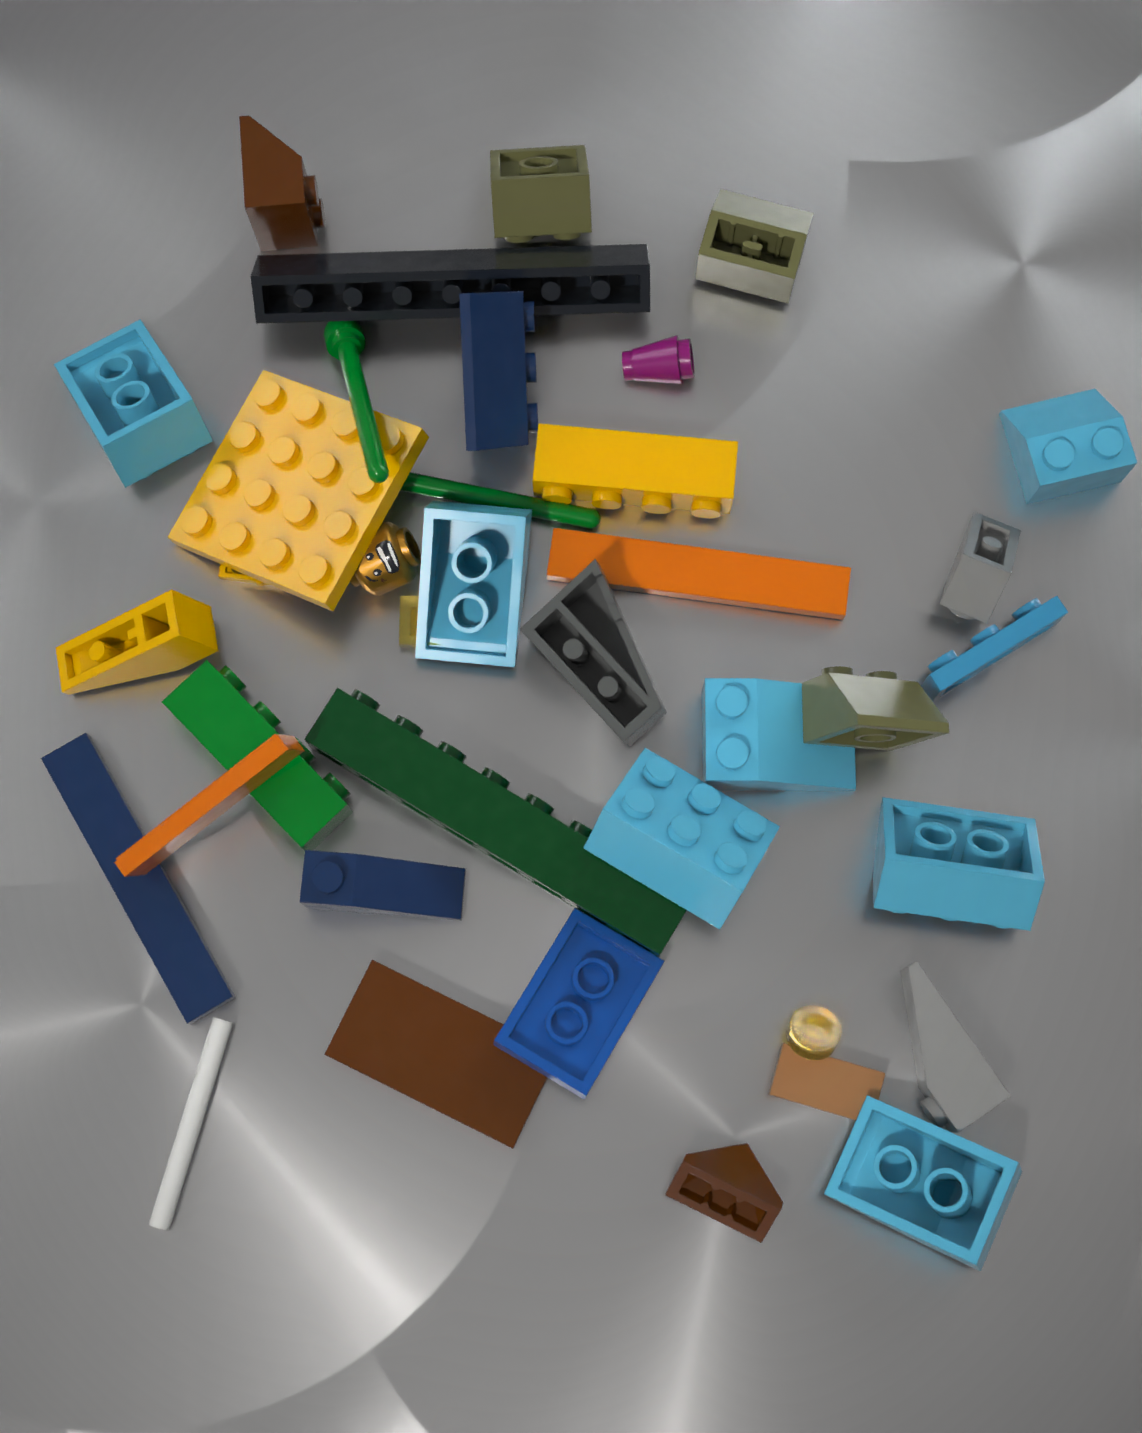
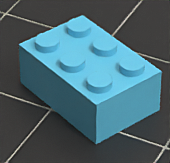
[583,748,780,930]

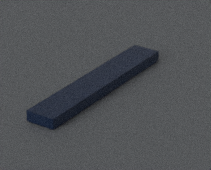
[41,733,236,1025]

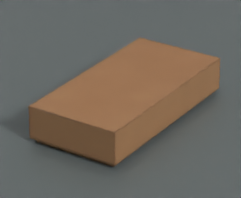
[768,1043,885,1121]

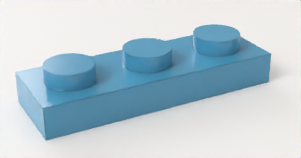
[921,596,1068,701]

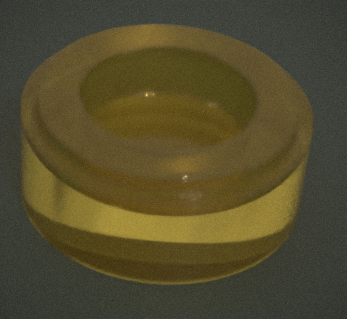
[786,1005,842,1060]

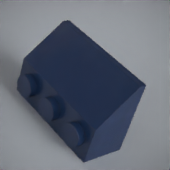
[459,291,538,451]

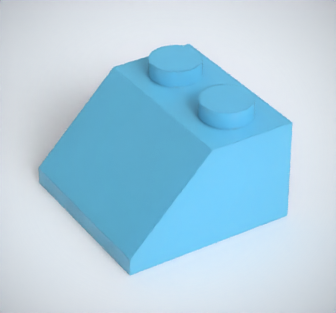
[999,389,1137,505]

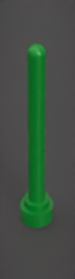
[324,321,389,483]
[400,472,601,528]

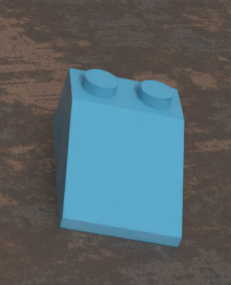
[54,319,213,488]
[415,501,532,667]
[701,678,856,791]
[824,1095,1022,1271]

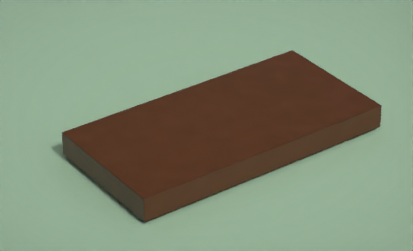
[324,960,547,1149]

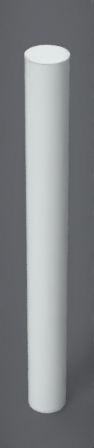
[148,1017,233,1230]

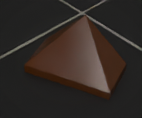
[665,1143,783,1243]

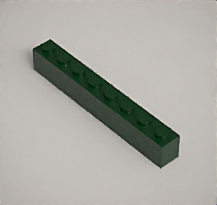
[304,688,687,957]

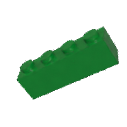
[162,660,353,851]

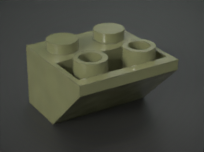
[695,189,814,303]

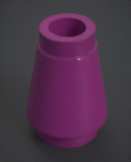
[622,335,695,384]

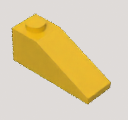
[56,589,219,695]

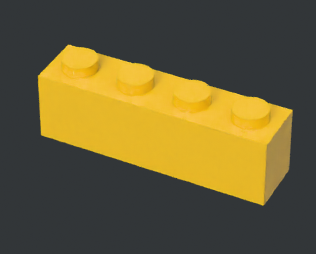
[532,423,738,519]

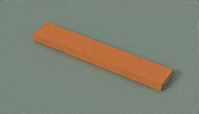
[546,528,851,620]

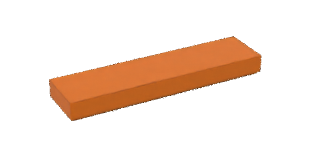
[114,734,305,877]

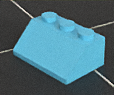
[872,797,1045,931]

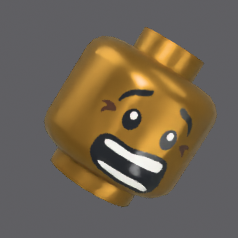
[350,522,421,595]

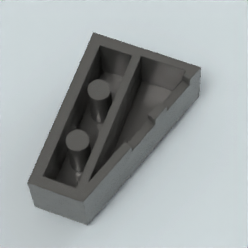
[520,559,667,747]

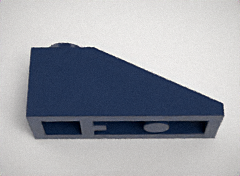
[300,850,466,921]

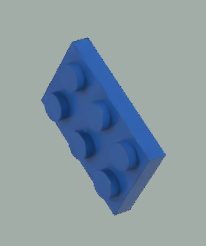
[493,908,664,1100]

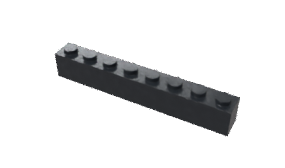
[250,244,650,324]

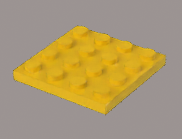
[167,370,429,611]

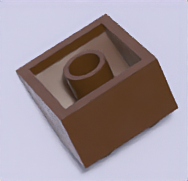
[239,115,325,252]

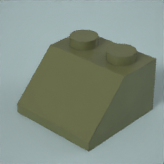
[490,145,592,243]
[802,666,949,751]

